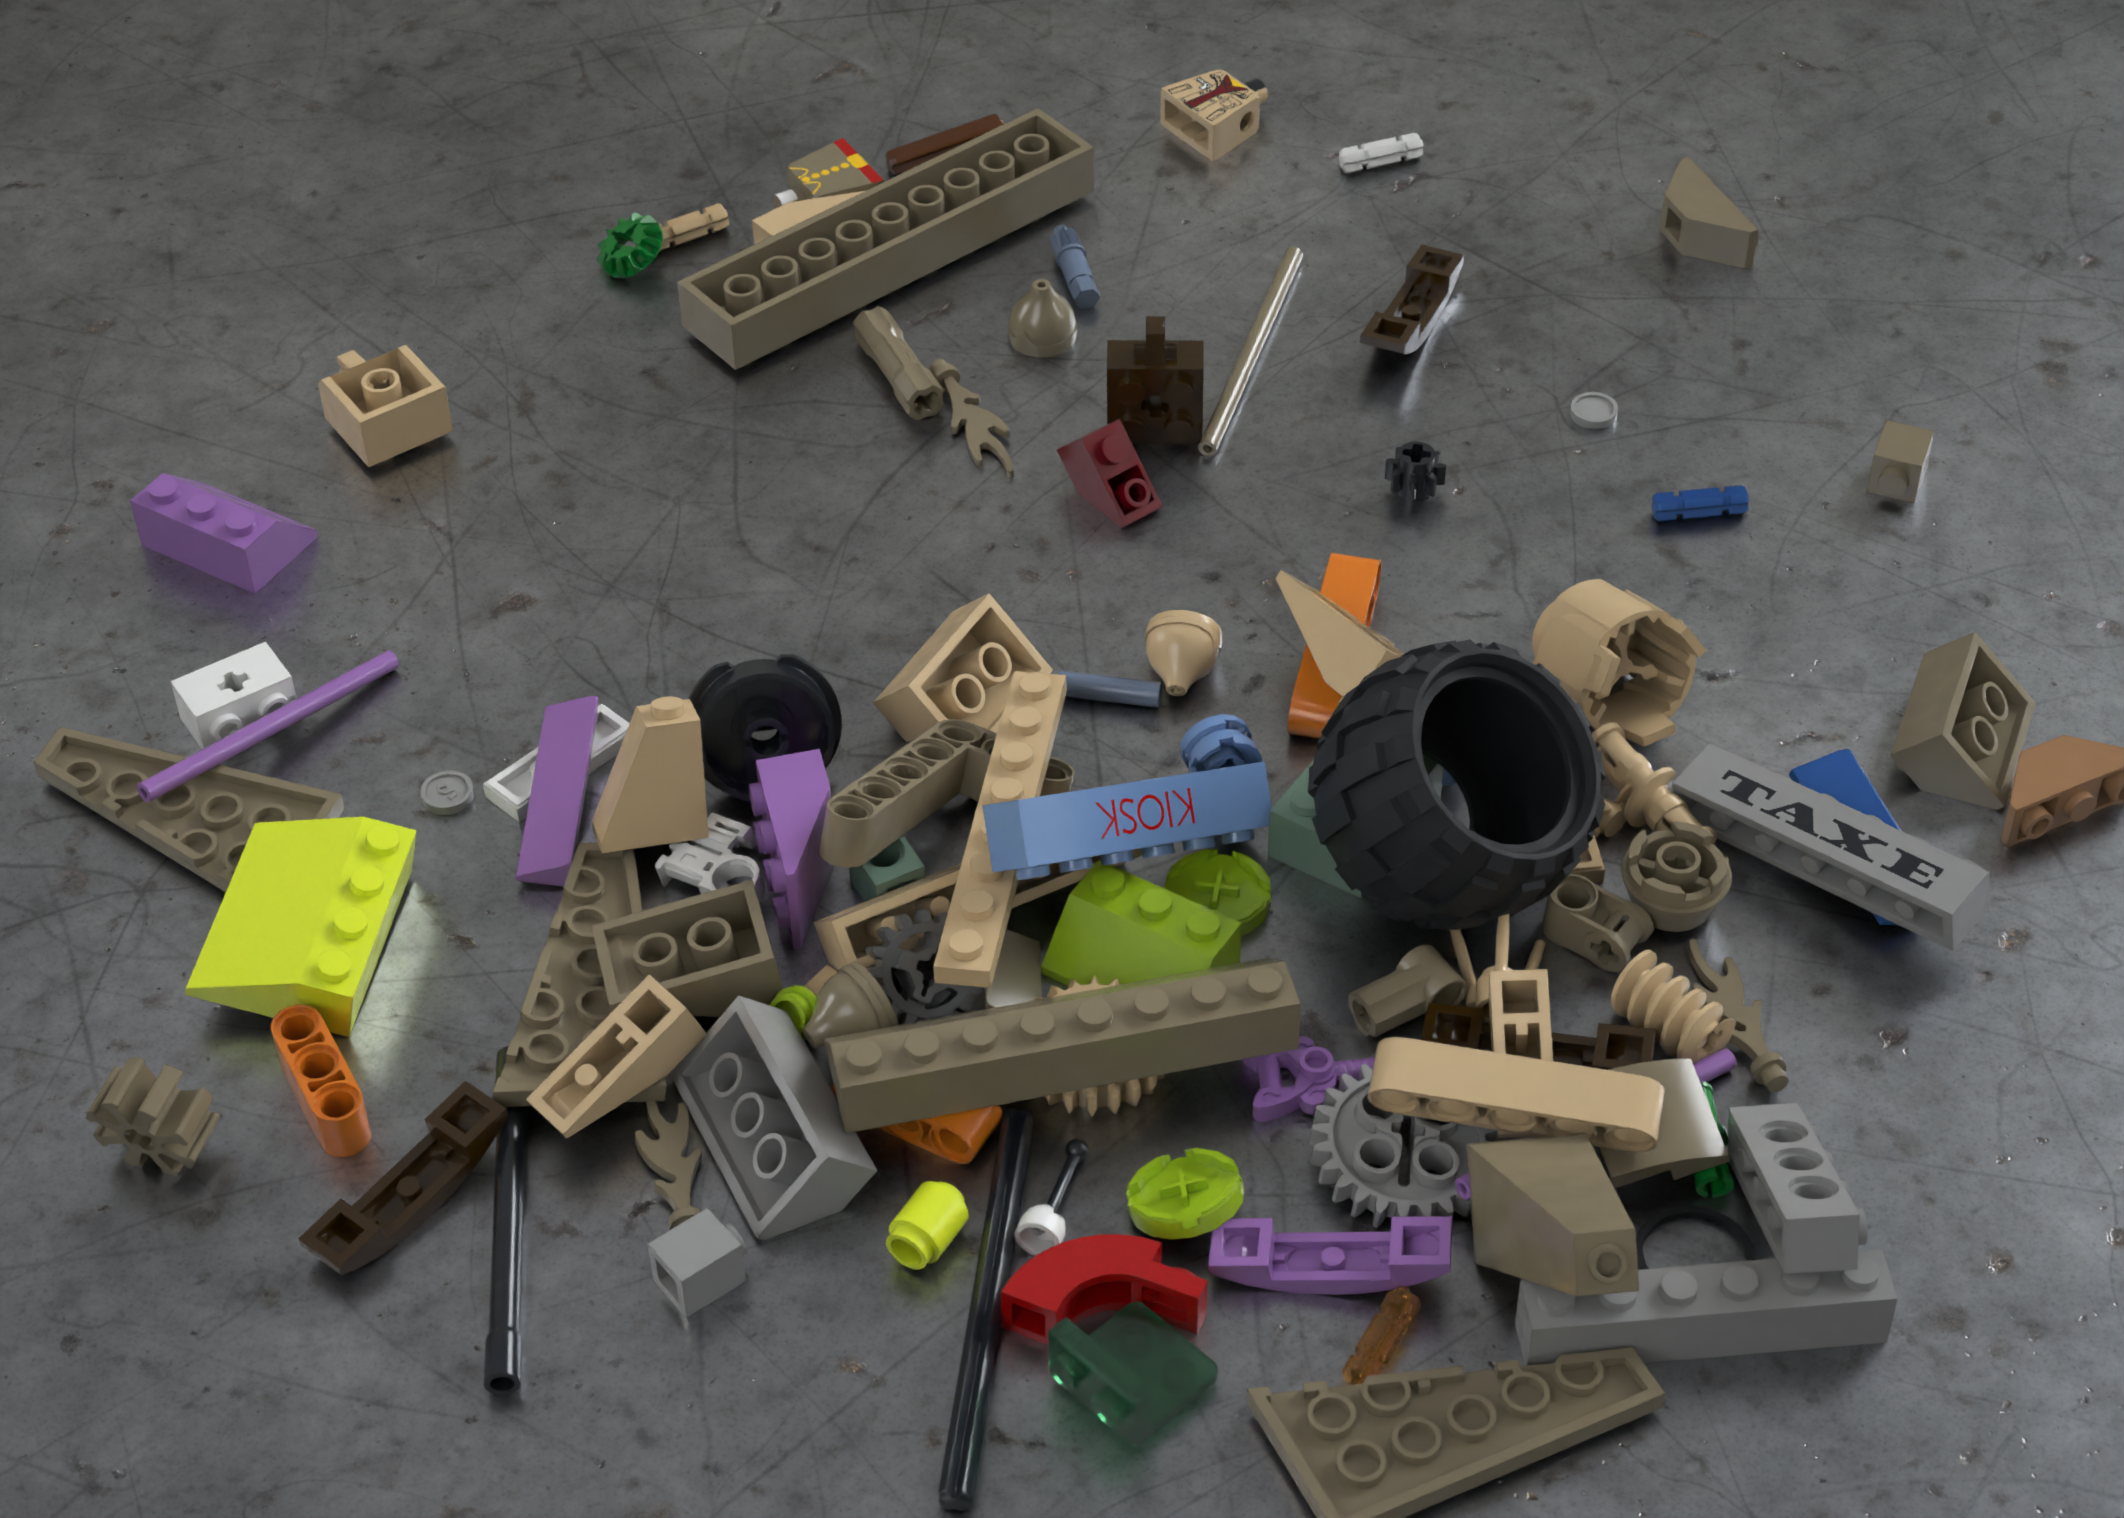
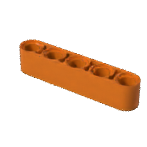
[1287,553,1382,739]

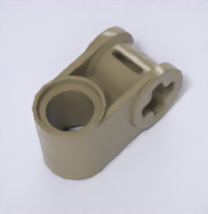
[1542,874,1654,972]

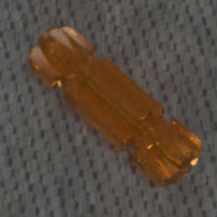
[1342,1286,1421,1385]

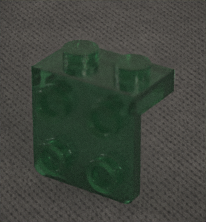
[1048,1302,1218,1448]

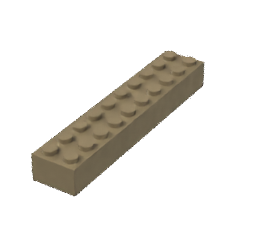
[677,108,1094,370]

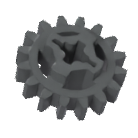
[865,909,984,1025]

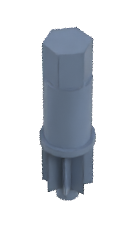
[1049,225,1100,309]

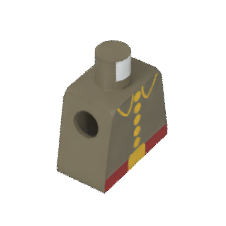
[772,138,884,209]

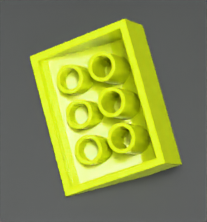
[185,816,417,1037]

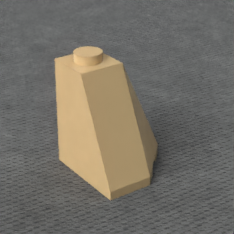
[592,696,709,853]

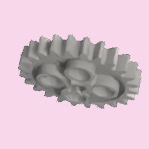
[1309,1064,1498,1228]

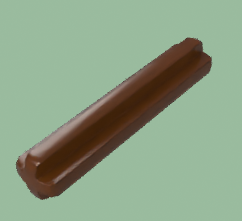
[885,114,1004,175]

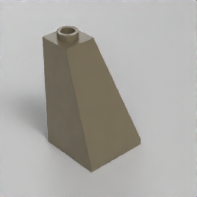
[1467,1134,1639,1296]

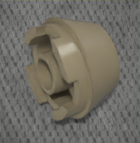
[1621,822,1732,932]

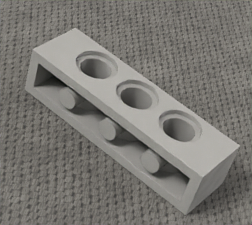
[1727,1103,1868,1274]

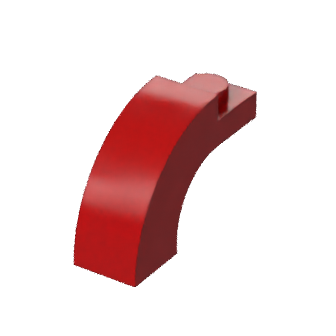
[1001,1234,1208,1348]

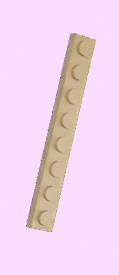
[933,671,1067,988]

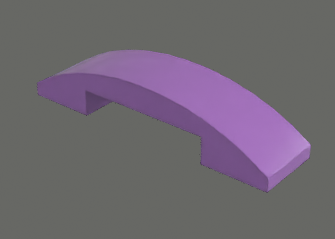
[1208,1216,1453,1295]

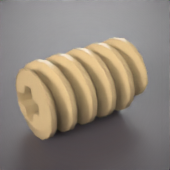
[1611,949,1736,1063]

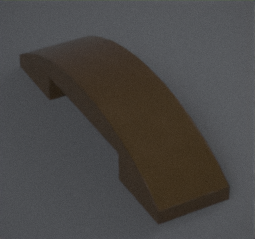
[1360,244,1464,354]
[1421,1002,1656,1070]
[298,1081,508,1275]

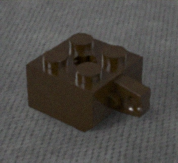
[1107,316,1204,444]

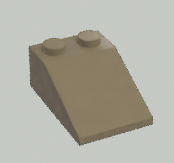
[591,880,783,1017]

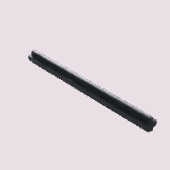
[938,1108,1034,1511]

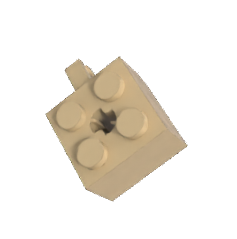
[318,345,453,467]

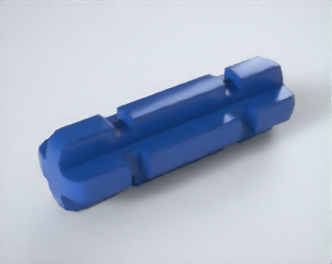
[1651,485,1749,522]

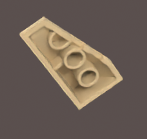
[1275,570,1404,705]

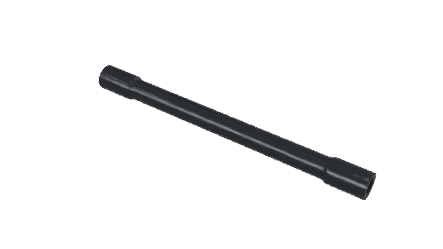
[484,1046,526,1395]

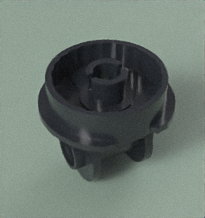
[688,654,842,802]

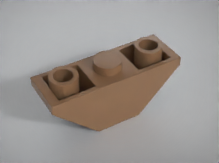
[2000,735,2124,847]

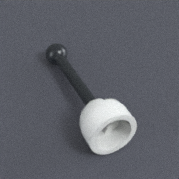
[1014,1138,1089,1256]

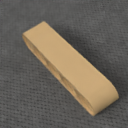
[1368,1037,1665,1152]

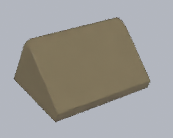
[985,929,1042,1009]

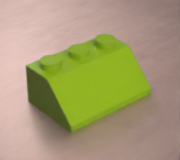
[1041,860,1241,986]

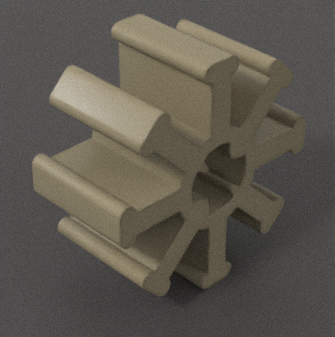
[86,1057,220,1176]

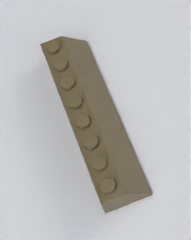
[824,958,1301,1133]

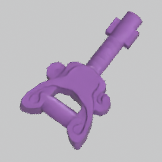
[1242,1036,1375,1122]

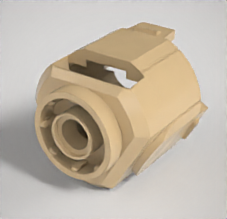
[1532,579,1706,747]

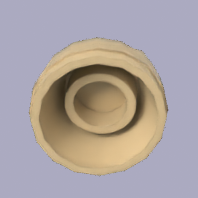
[1145,610,1223,696]

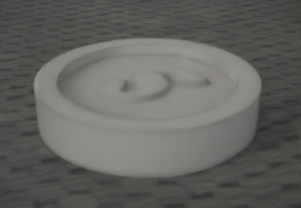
[1570,392,1618,429]
[420,770,474,815]

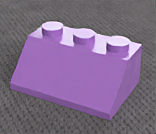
[130,473,318,594]

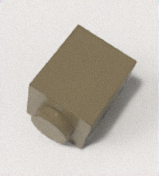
[1867,420,1934,503]

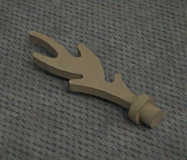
[929,359,1014,478]
[1687,939,1789,1092]
[635,1100,702,1230]

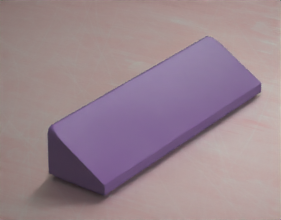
[516,696,598,886]

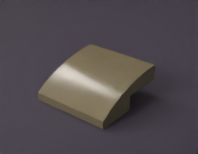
[1599,1058,1730,1189]

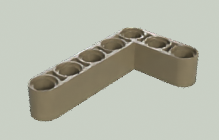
[819,719,1075,868]

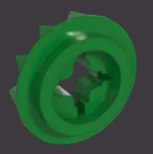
[596,212,663,278]

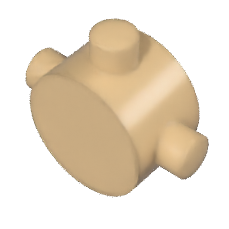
[1594,799,1626,837]

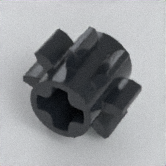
[1385,441,1446,502]

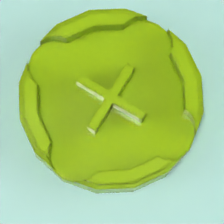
[1163,849,1271,936]
[1126,1148,1244,1240]

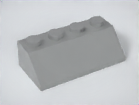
[670,995,877,1241]

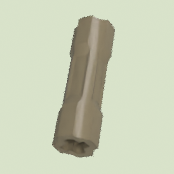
[853,306,944,421]

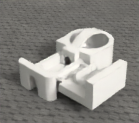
[655,813,765,903]

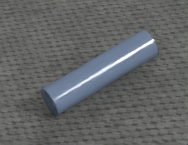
[1059,671,1162,708]

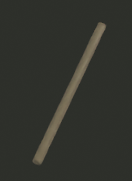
[1198,247,1303,456]

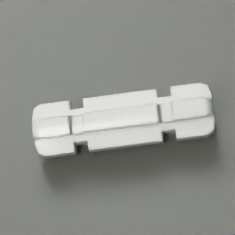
[1339,133,1423,174]

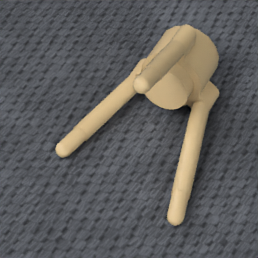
[1449,914,1546,1023]

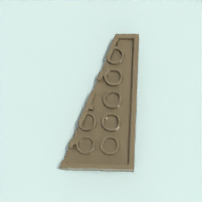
[34,727,345,892]
[492,842,667,1107]
[1247,1347,1665,1518]

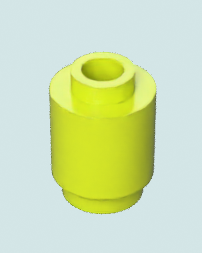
[886,1181,969,1270]

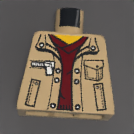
[1160,70,1268,162]

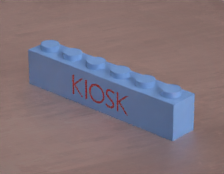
[982,761,1272,880]

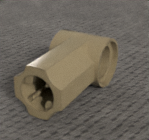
[1348,945,1468,1037]

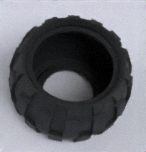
[1308,639,1606,930]

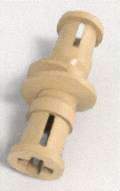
[1592,722,1717,844]

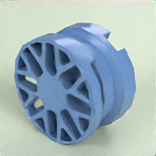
[1180,714,1262,773]

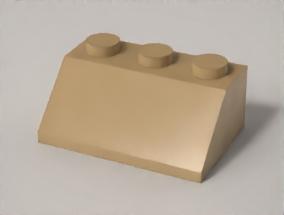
[873,593,1053,743]

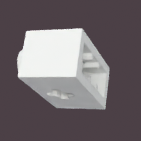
[171,641,297,749]

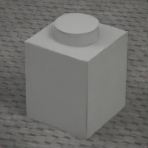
[648,1208,747,1318]

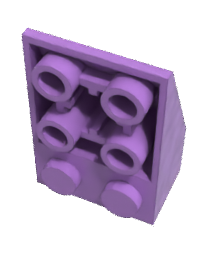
[749,749,835,950]

